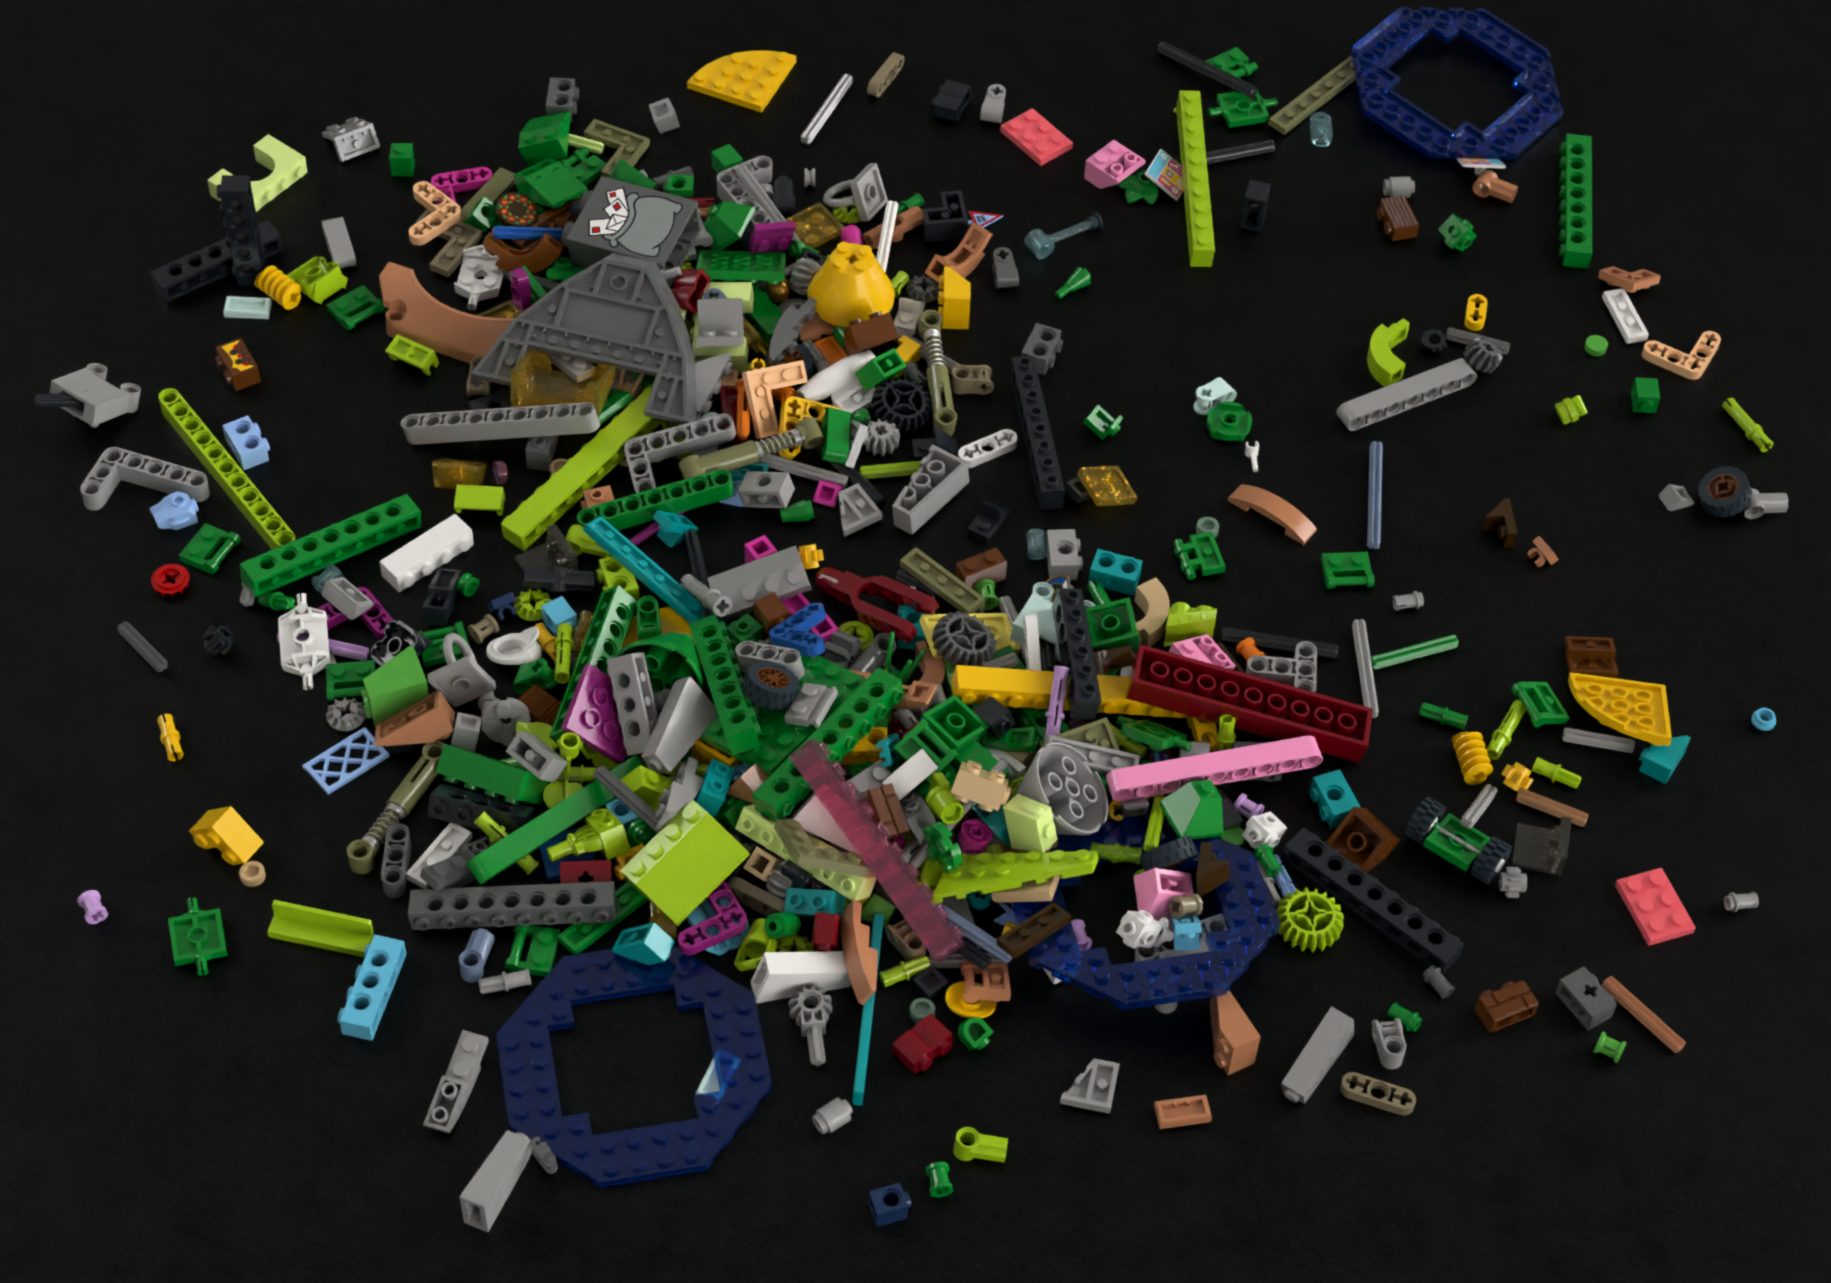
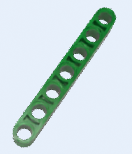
[577,469,734,531]

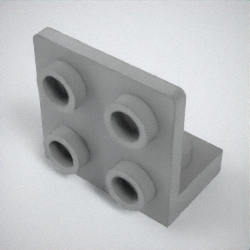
[322,117,380,162]
[696,298,744,347]

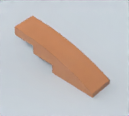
[841,900,878,1005]

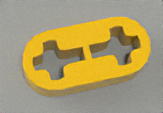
[1464,294,1488,331]

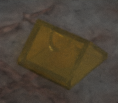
[432,458,487,489]

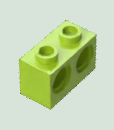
[596,556,639,601]

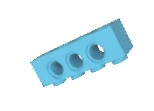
[337,935,406,1041]

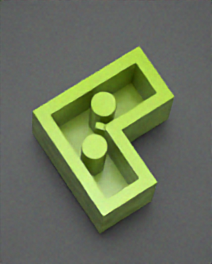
[620,765,675,812]

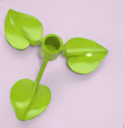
[516,722,622,809]

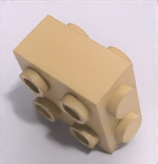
[951,760,1011,812]

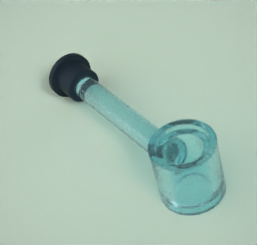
[1025,212,1103,259]

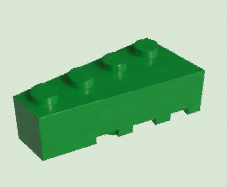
[436,744,549,805]

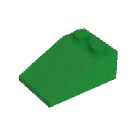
[518,111,571,166]

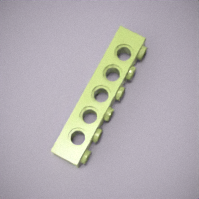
[735,804,878,901]

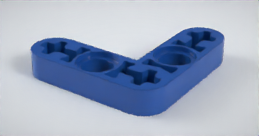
[769,603,826,657]

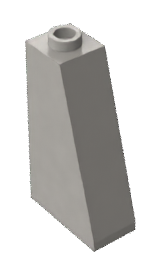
[641,676,718,774]
[1281,1006,1354,1104]
[460,1130,533,1232]

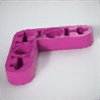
[431,167,492,205]

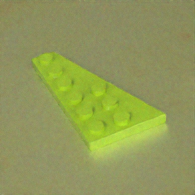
[932,850,1099,904]

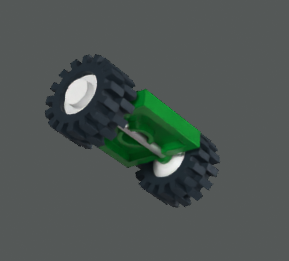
[1405,797,1512,885]

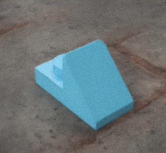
[1170,915,1201,950]

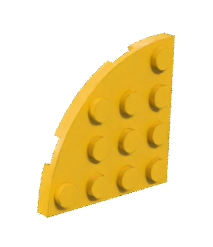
[687,50,796,113]
[1568,672,1672,746]

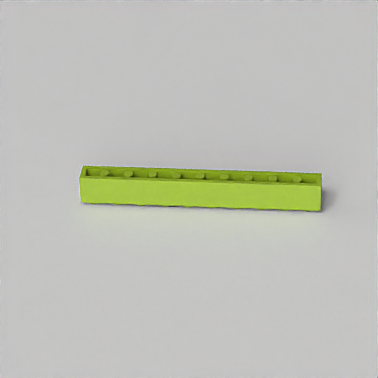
[1176,90,1215,267]
[501,383,662,551]

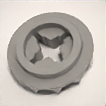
[326,697,366,731]

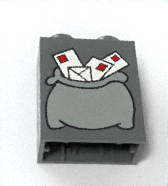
[561,176,702,288]

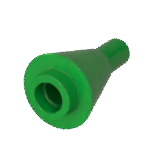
[1055,267,1091,299]

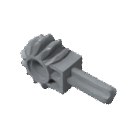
[789,984,833,1066]

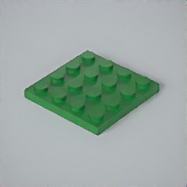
[696,250,786,284]

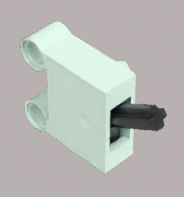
[1010,582,1096,672]

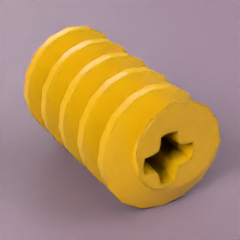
[254,265,301,310]
[1451,731,1493,785]

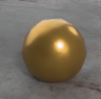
[765,278,790,303]

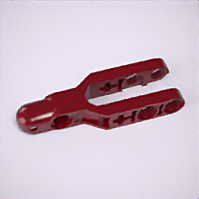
[815,567,939,643]

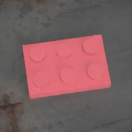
[1000,108,1073,166]
[1615,867,1696,946]

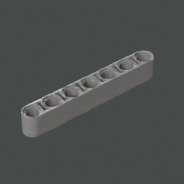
[1336,358,1477,431]

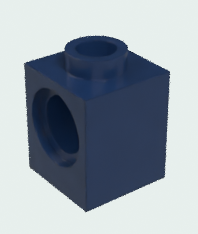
[868,1183,911,1227]

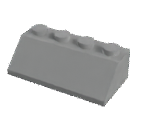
[707,545,812,622]

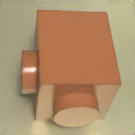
[580,485,615,510]

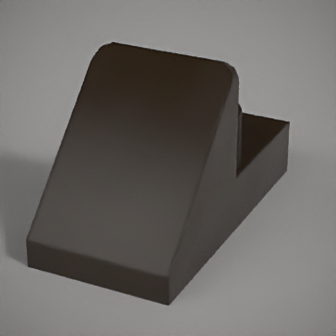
[1483,498,1517,548]
[1196,842,1230,896]

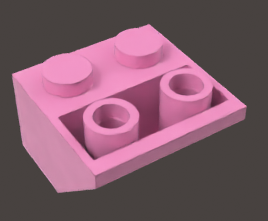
[1084,140,1145,189]
[1169,634,1236,670]
[1134,868,1193,930]

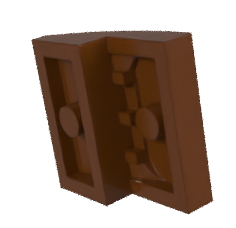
[1565,636,1619,679]

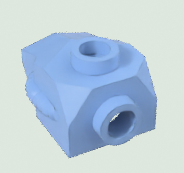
[150,491,199,530]

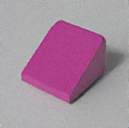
[813,480,843,508]

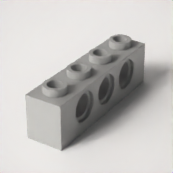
[607,652,658,756]

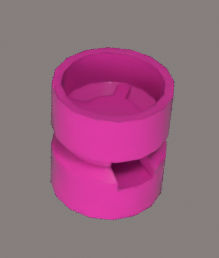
[957,819,992,855]

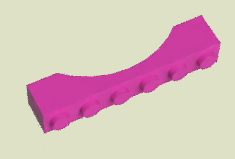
[745,535,839,656]

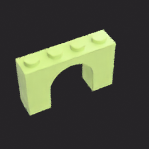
[207,134,307,212]
[690,282,754,368]

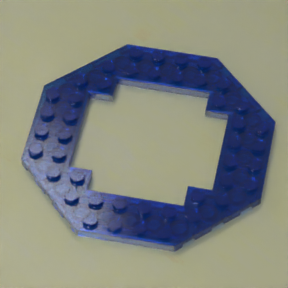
[1351,7,1563,159]
[1010,814,1280,1010]
[496,945,772,1187]

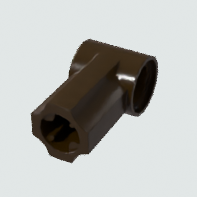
[1092,645,1135,675]

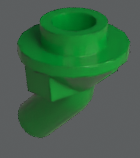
[788,239,819,261]

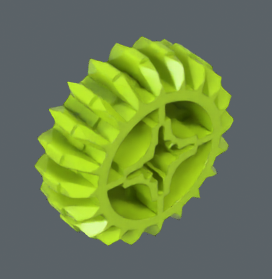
[1275,887,1344,953]

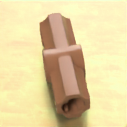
[863,206,922,249]

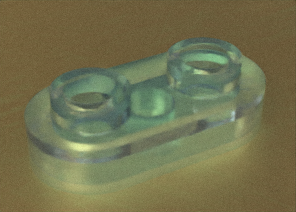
[1309,112,1333,147]

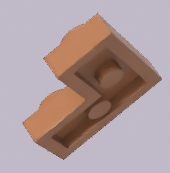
[1598,266,1661,293]

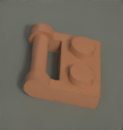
[960,961,1011,1003]

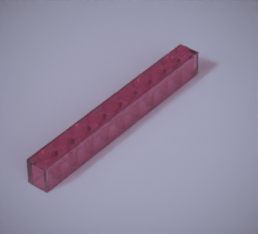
[789,738,965,963]

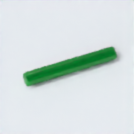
[1371,634,1459,670]

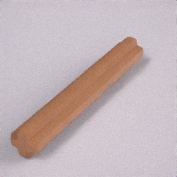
[1602,976,1685,1053]

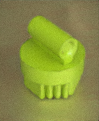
[1555,395,1588,425]

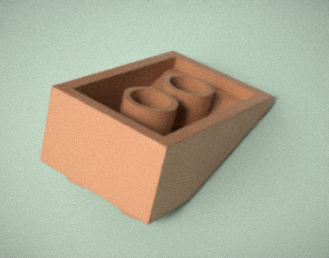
[374,690,455,747]
[1210,976,1261,1075]

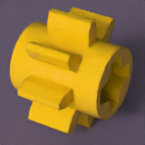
[799,544,824,569]
[1501,762,1533,792]

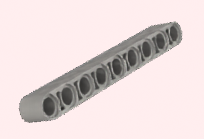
[401,402,600,445]

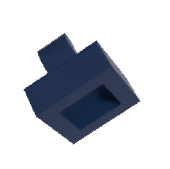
[487,592,516,621]

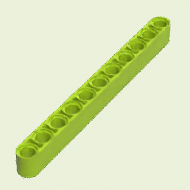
[159,388,296,550]

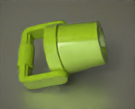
[926,772,964,824]
[734,918,777,971]

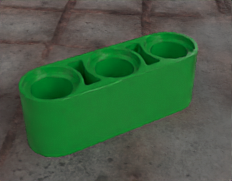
[821,407,850,465]

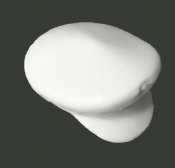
[486,626,542,665]

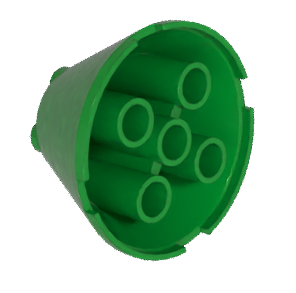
[616,632,704,711]

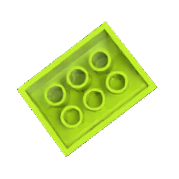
[620,799,750,926]

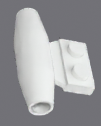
[796,350,876,418]

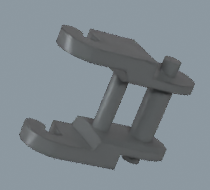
[531,1136,558,1174]

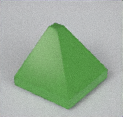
[861,893,896,928]

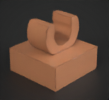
[1527,536,1559,567]

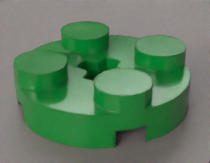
[1206,402,1252,442]
[923,822,962,873]

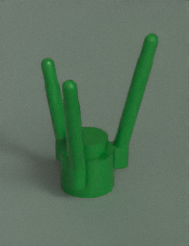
[884,632,927,685]

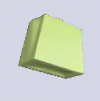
[1003,794,1058,853]

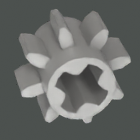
[1498,867,1527,898]

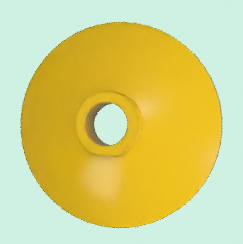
[945,981,997,1018]

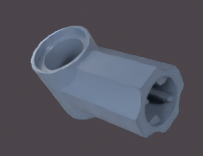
[459,928,495,983]

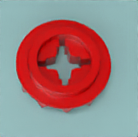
[151,564,190,597]

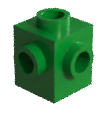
[1438,214,1477,251]
[726,613,763,651]
[714,795,752,833]

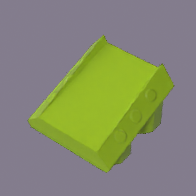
[287,256,348,305]
[1164,602,1217,647]

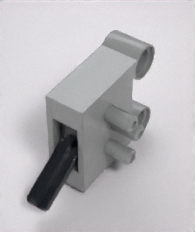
[34,363,141,428]

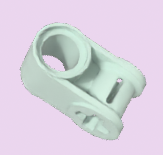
[1194,377,1237,415]

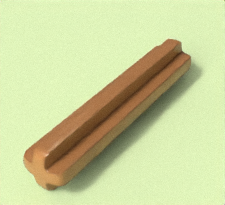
[1516,788,1588,827]

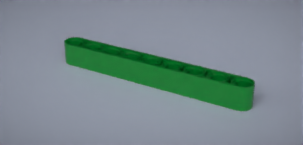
[466,754,647,885]

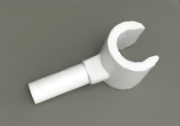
[1245,441,1259,472]

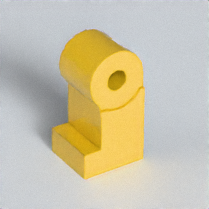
[893,335,921,378]
[1186,716,1219,751]

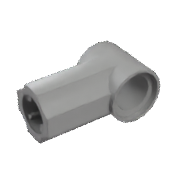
[1743,488,1788,519]

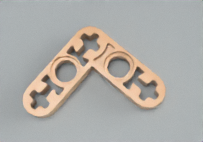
[409,181,462,246]
[1642,331,1721,380]

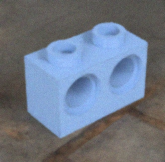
[222,416,270,470]

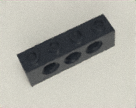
[427,784,535,835]

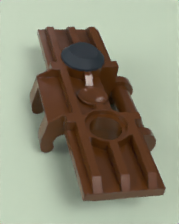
[512,190,593,252]

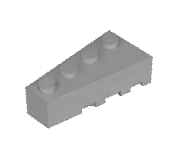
[892,444,969,535]

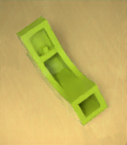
[1367,318,1410,387]

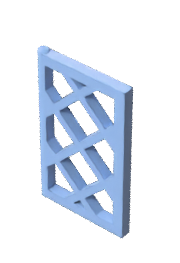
[302,727,389,795]

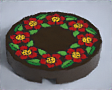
[495,192,539,227]

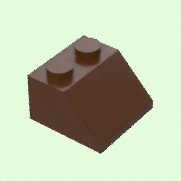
[843,311,899,356]
[1326,807,1401,873]

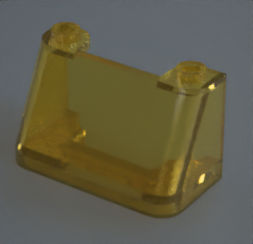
[510,349,616,418]

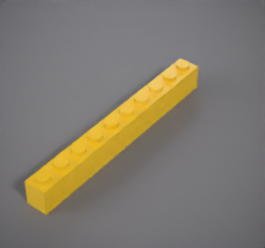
[951,665,1187,718]

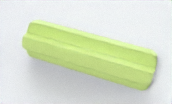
[568,134,604,155]

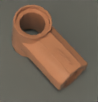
[1473,169,1518,203]

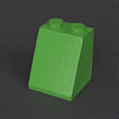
[361,646,429,727]

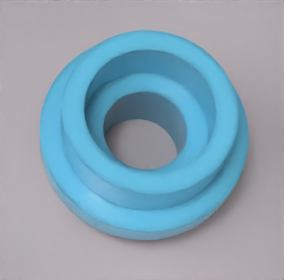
[1751,708,1776,731]

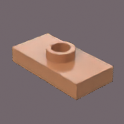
[1154,1094,1212,1129]

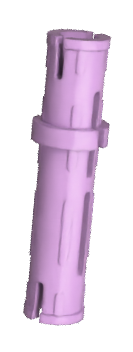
[1044,666,1070,739]

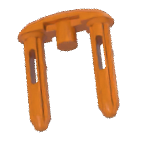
[734,378,797,449]

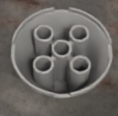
[1012,742,1108,835]

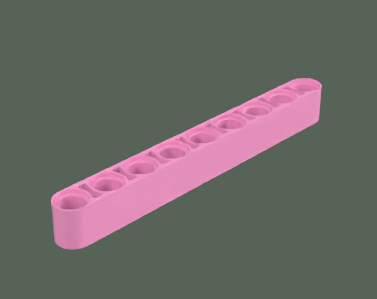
[1106,736,1323,802]

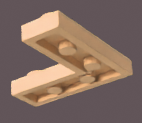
[742,360,808,439]

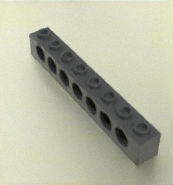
[408,881,617,930]

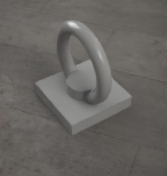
[823,163,888,221]
[428,633,496,707]

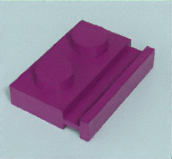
[747,221,796,254]

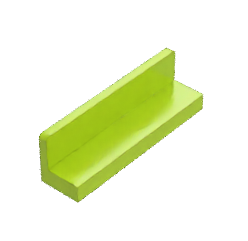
[267,900,374,957]

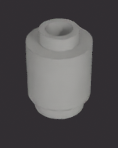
[1383,177,1415,198]
[812,1097,853,1135]

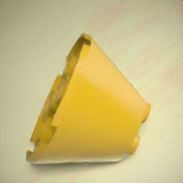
[807,242,895,328]

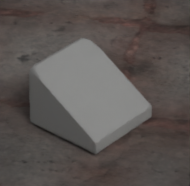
[1659,484,1694,511]

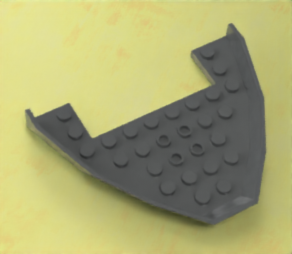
[471,253,697,424]

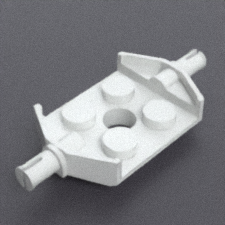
[454,245,503,310]
[278,593,332,690]

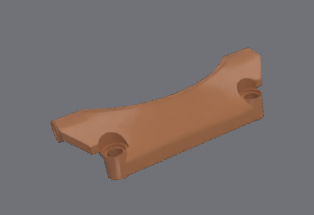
[379,262,539,378]

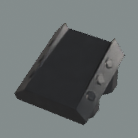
[368,620,434,666]

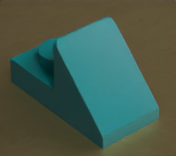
[653,510,698,548]

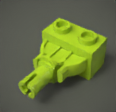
[546,808,631,862]

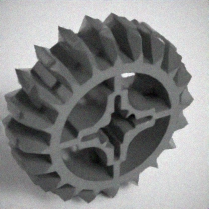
[932,611,996,667]

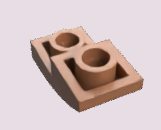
[798,315,837,341]

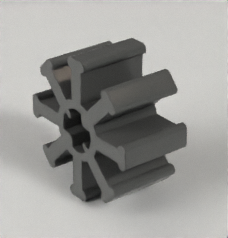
[822,631,862,669]

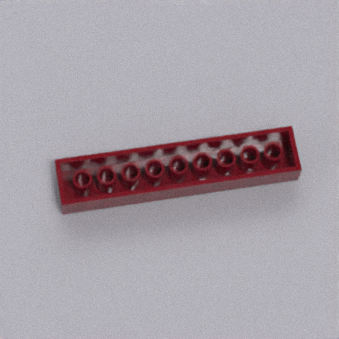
[1126,644,1373,763]

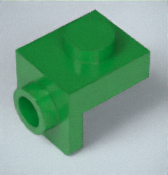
[1083,405,1123,440]

